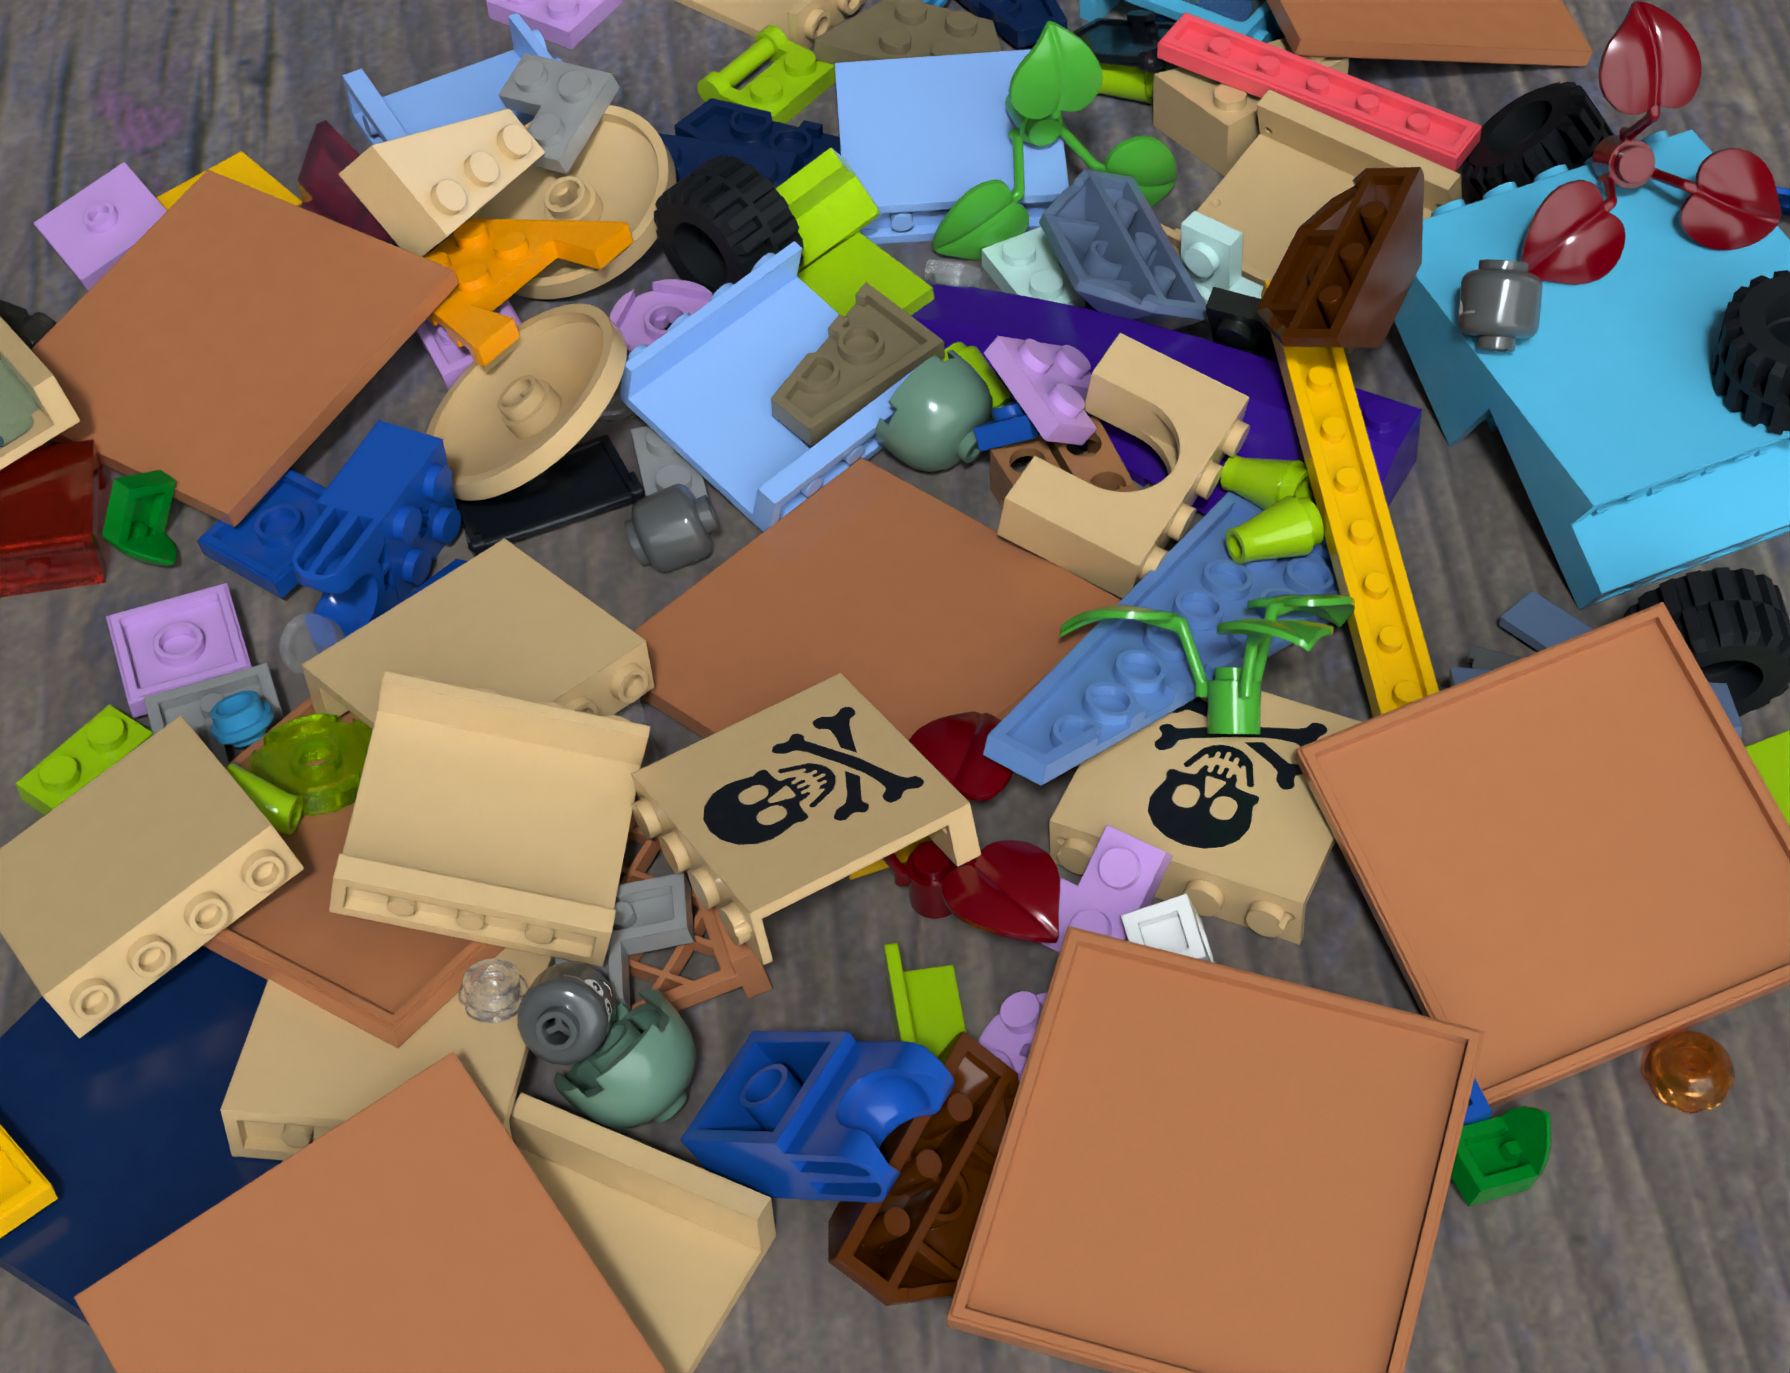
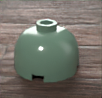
[876,350,993,472]
[554,989,697,1130]

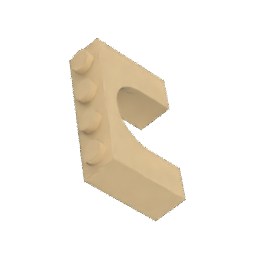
[997,333,1250,599]

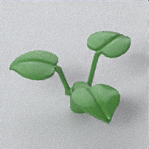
[931,21,1178,260]
[1060,594,1355,734]

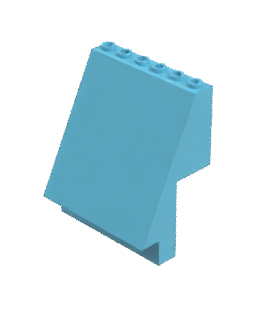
[1394,129,1790,610]

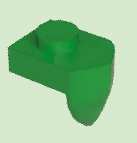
[102,470,177,566]
[1451,1106,1552,1207]

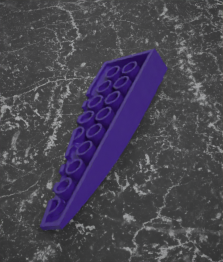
[911,281,1422,539]

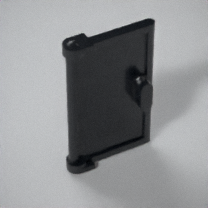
[1073,10,1175,73]
[455,434,645,557]

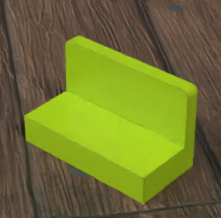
[775,148,881,273]
[884,942,966,1057]

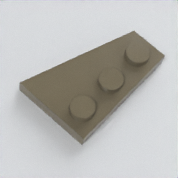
[771,282,945,446]

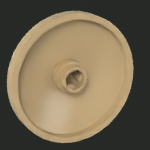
[465,105,677,299]
[426,304,627,501]

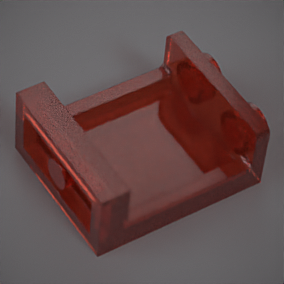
[0,439,106,598]

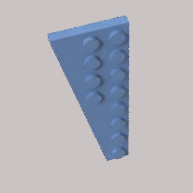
[983,492,1340,786]

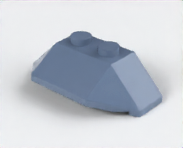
[1039,169,1207,330]

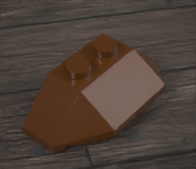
[1256,167,1424,348]
[828,1031,1019,1306]

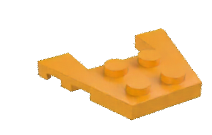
[422,218,634,367]

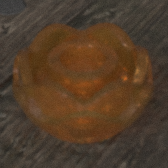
[1643,1030,1735,1114]

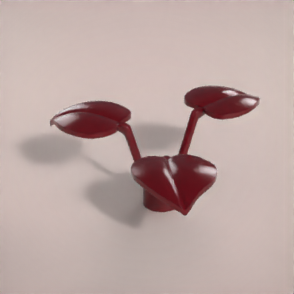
[1520,1,1782,285]
[839,711,1060,943]

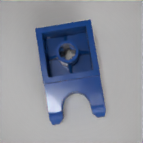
[292,420,461,653]
[680,1031,955,1203]

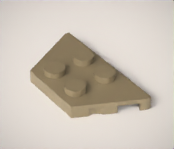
[814,0,1002,64]

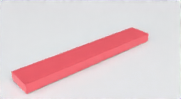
[1157,12,1482,172]

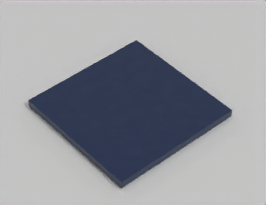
[0,946,283,1326]

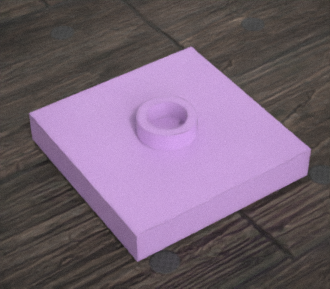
[34,162,167,292]
[106,583,252,718]

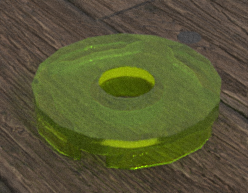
[249,713,372,816]

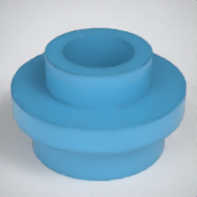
[210,690,274,747]

